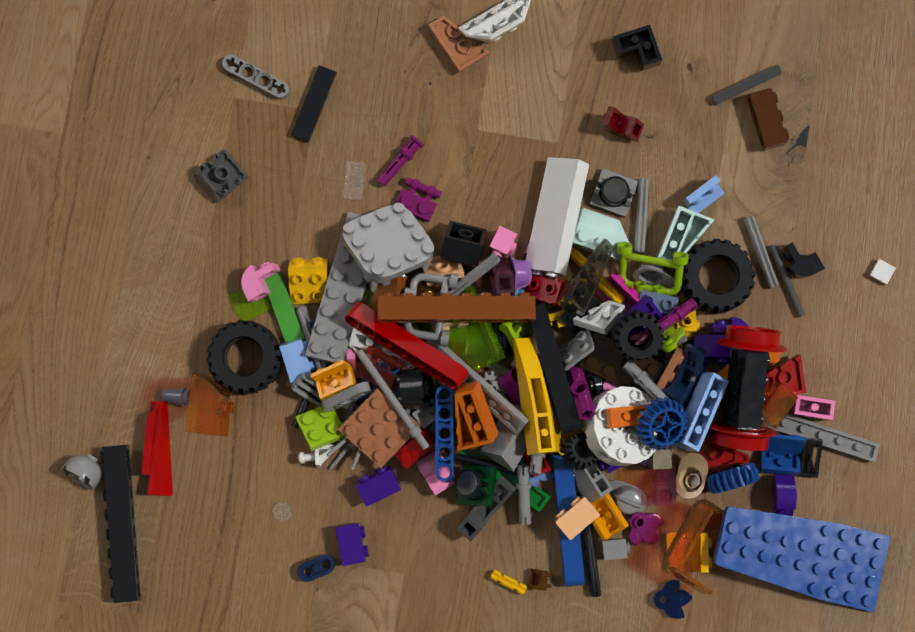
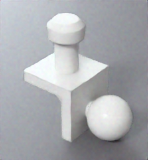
[298,443,335,468]

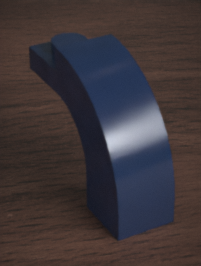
[663,344,706,412]

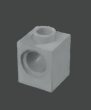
[601,538,630,561]

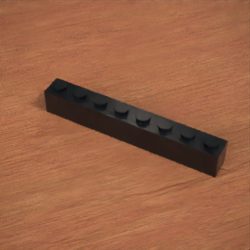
[100,445,141,603]

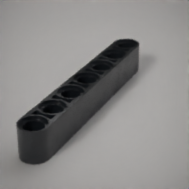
[530,302,582,434]

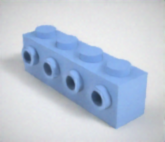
[674,372,729,452]

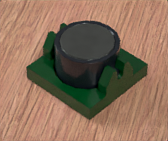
[452,465,497,507]

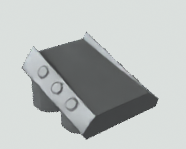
[193,149,248,203]

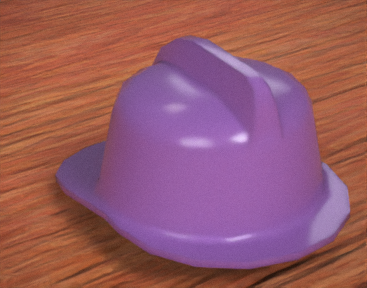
[508,255,532,296]

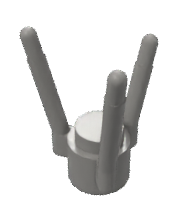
[327,437,362,470]

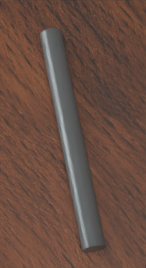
[769,244,805,318]

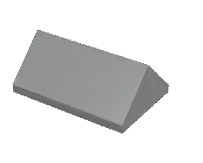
[480,404,527,472]

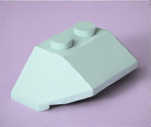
[572,208,629,262]

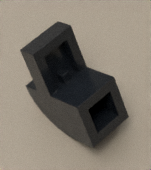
[783,242,825,278]

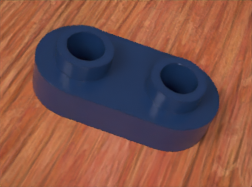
[297,555,335,582]

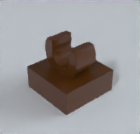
[529,569,553,591]

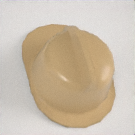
[675,453,708,499]

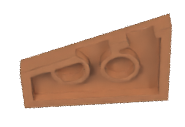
[427,15,490,73]
[650,344,684,401]

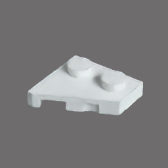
[573,300,626,335]

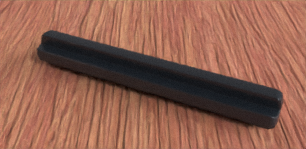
[582,523,601,597]

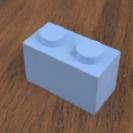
[279,337,315,383]

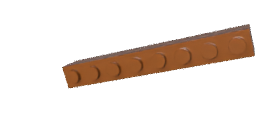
[377,293,536,323]

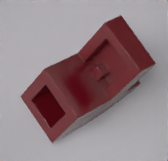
[602,106,644,142]

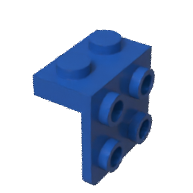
[760,433,806,476]

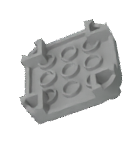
[342,203,434,286]

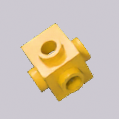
[673,310,700,340]

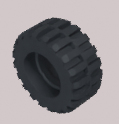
[681,239,756,314]
[206,320,283,395]

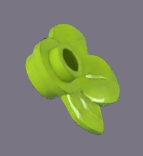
[661,325,685,352]

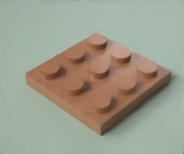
[338,387,421,468]

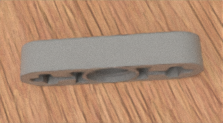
[321,382,371,412]

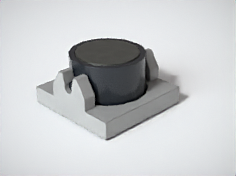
[589,169,638,217]

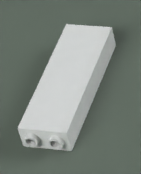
[526,157,589,278]

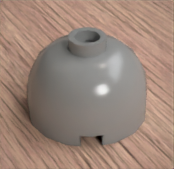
[61,454,101,490]

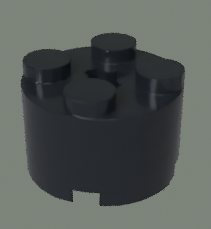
[396,369,435,410]

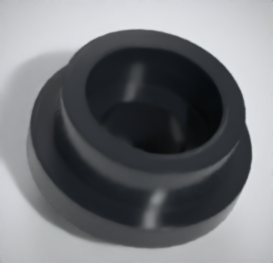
[587,375,603,395]

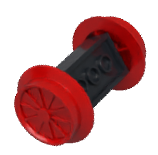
[709,325,788,451]

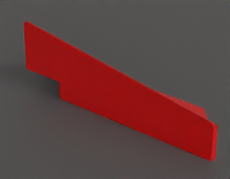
[141,401,173,496]

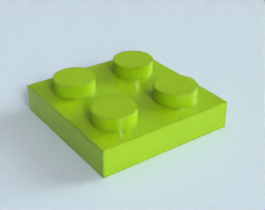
[295,406,345,451]

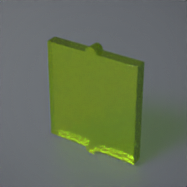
[229,289,273,321]

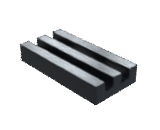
[799,437,823,478]

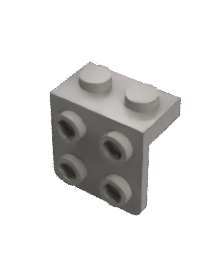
[559,329,594,371]

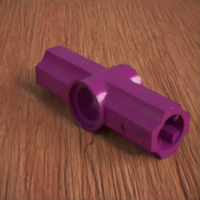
[566,366,596,421]

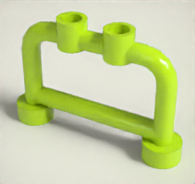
[616,242,689,296]

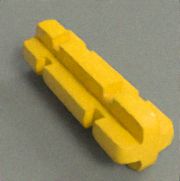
[490,570,527,595]

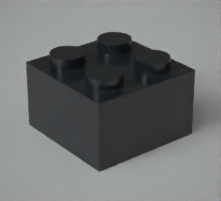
[440,220,487,266]

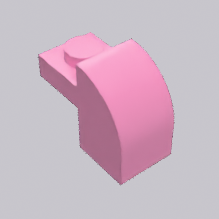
[241,262,281,302]

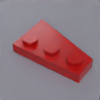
[764,354,806,401]

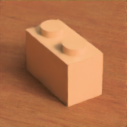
[554,496,600,540]

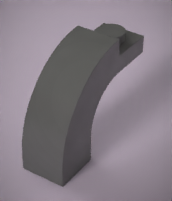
[456,476,517,542]

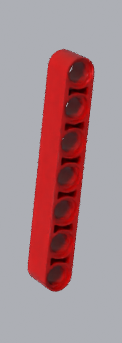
[345,302,469,390]

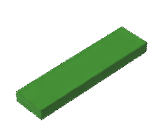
[265,272,306,342]

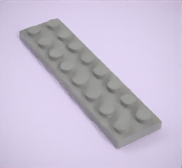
[305,212,368,364]

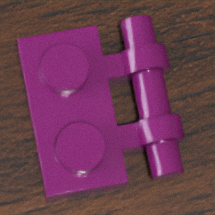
[396,177,442,222]

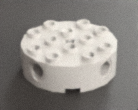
[583,386,657,466]

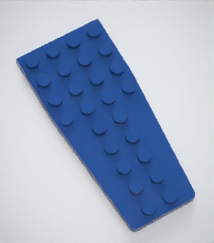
[713,506,891,612]

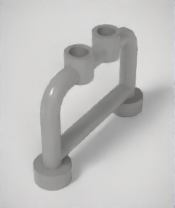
[404,273,459,346]

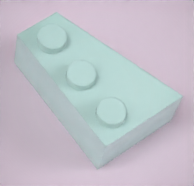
[657,206,714,260]

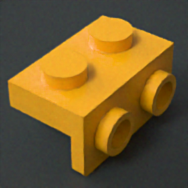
[310,360,356,401]
[591,493,629,541]

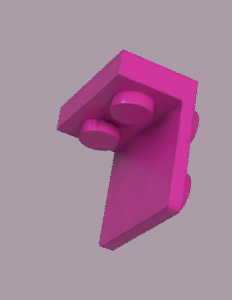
[594,273,640,314]

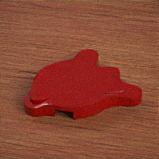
[696,433,749,472]

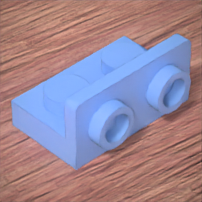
[683,175,724,213]

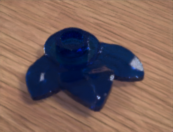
[653,580,692,619]

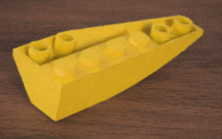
[513,337,563,455]

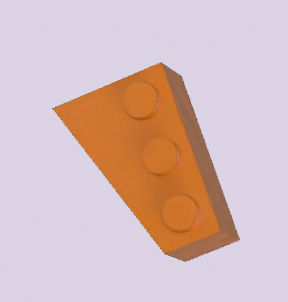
[455,380,498,451]

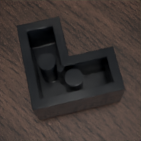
[612,25,662,71]

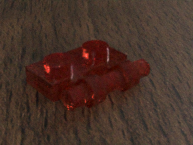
[354,345,404,389]

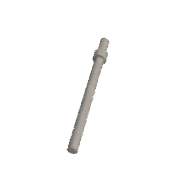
[356,349,430,450]

